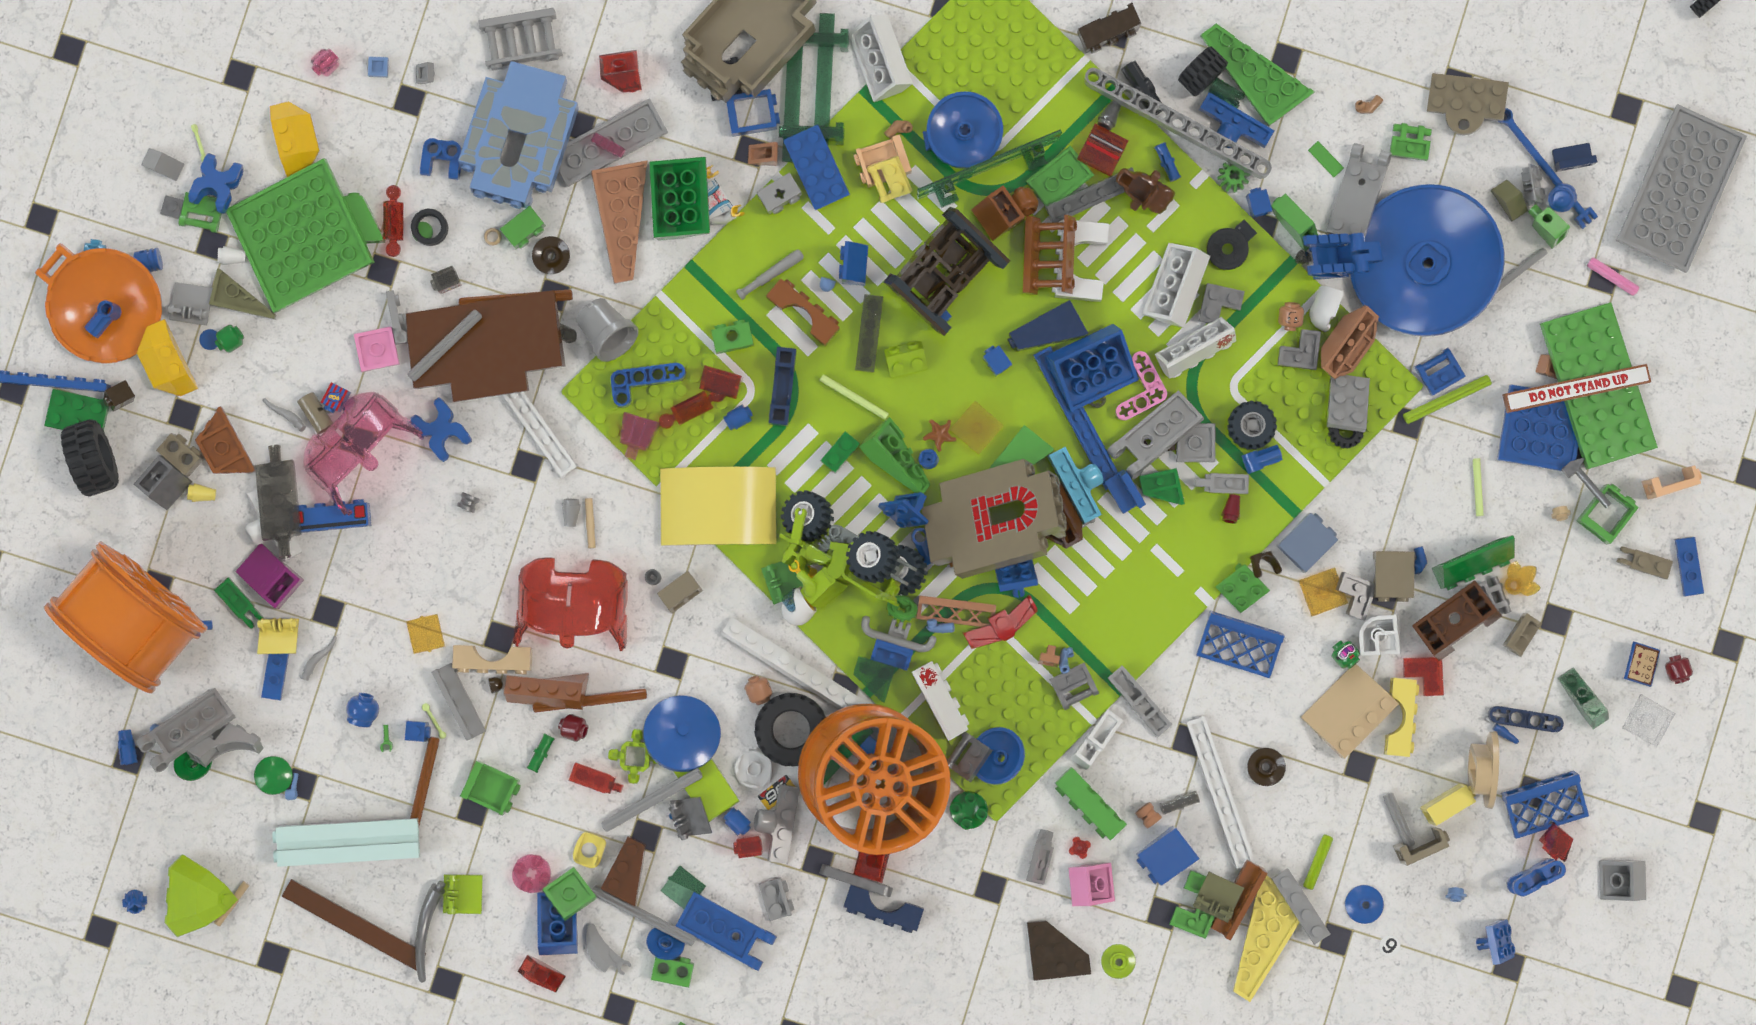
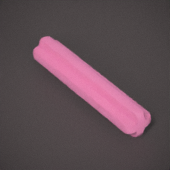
[1587,258,1639,296]

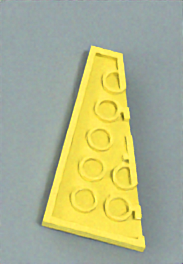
[1233,876,1299,1002]

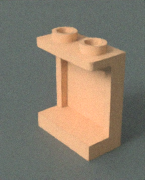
[853,135,912,188]
[1641,465,1702,500]

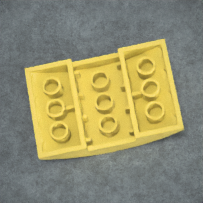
[660,467,776,546]

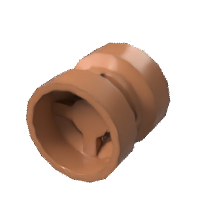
[1135,802,1162,829]

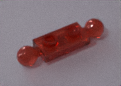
[383,185,404,257]
[659,387,725,429]

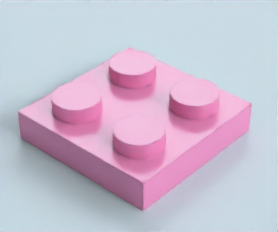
[354,326,400,372]

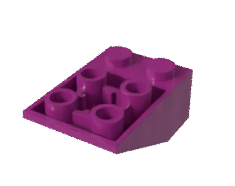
[235,543,304,609]

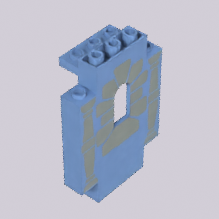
[458,61,579,209]

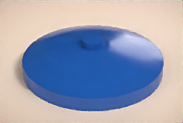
[926,92,1003,169]
[643,695,721,772]

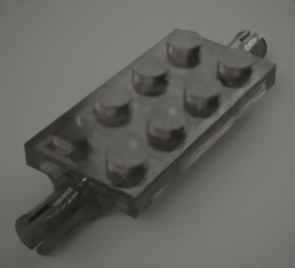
[255,445,302,559]

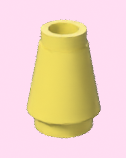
[187,483,216,502]

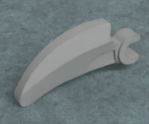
[586,924,631,975]

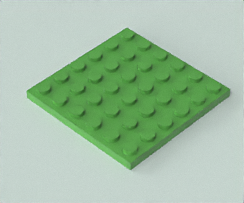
[226,158,374,313]

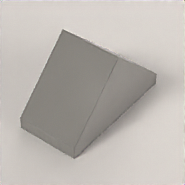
[141,148,184,181]

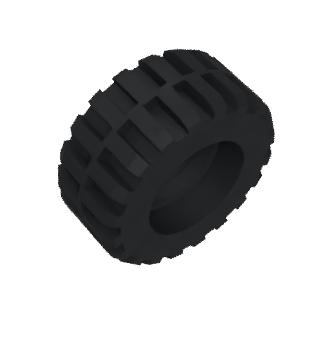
[61,419,119,497]
[754,693,826,767]

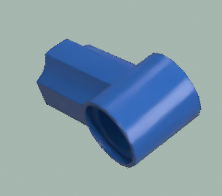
[85,300,122,338]
[1241,445,1283,474]
[911,528,931,565]

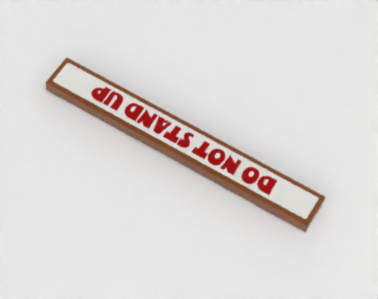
[1502,364,1651,413]

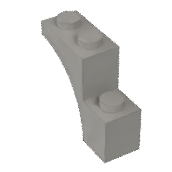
[186,723,264,767]

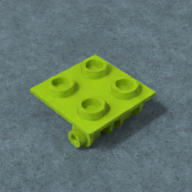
[443,874,483,914]

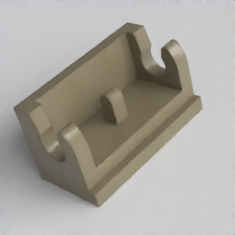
[657,571,703,613]
[1502,613,1542,657]

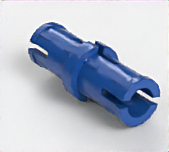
[1154,142,1181,182]

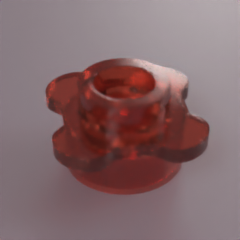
[1069,837,1091,859]

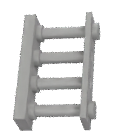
[478,7,563,70]

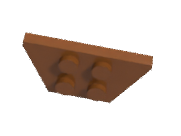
[195,406,257,474]

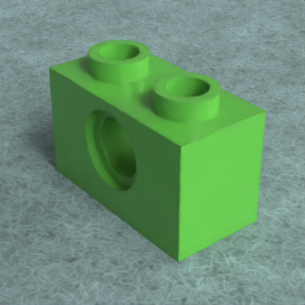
[711,320,754,354]

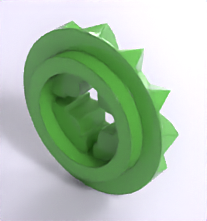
[886,595,917,622]

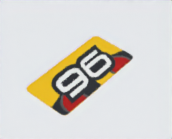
[758,775,796,810]

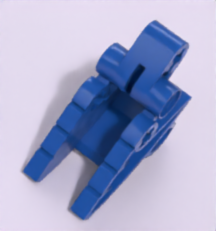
[1303,233,1383,280]

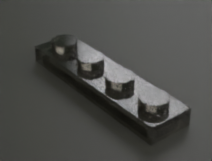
[855,294,883,373]

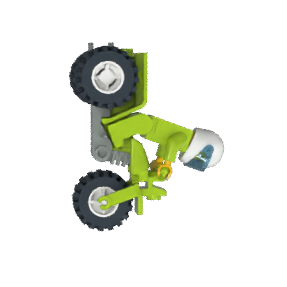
[779,490,928,626]

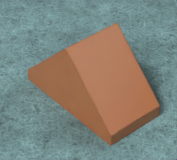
[748,142,779,166]

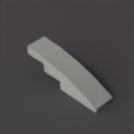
[1108,666,1172,738]

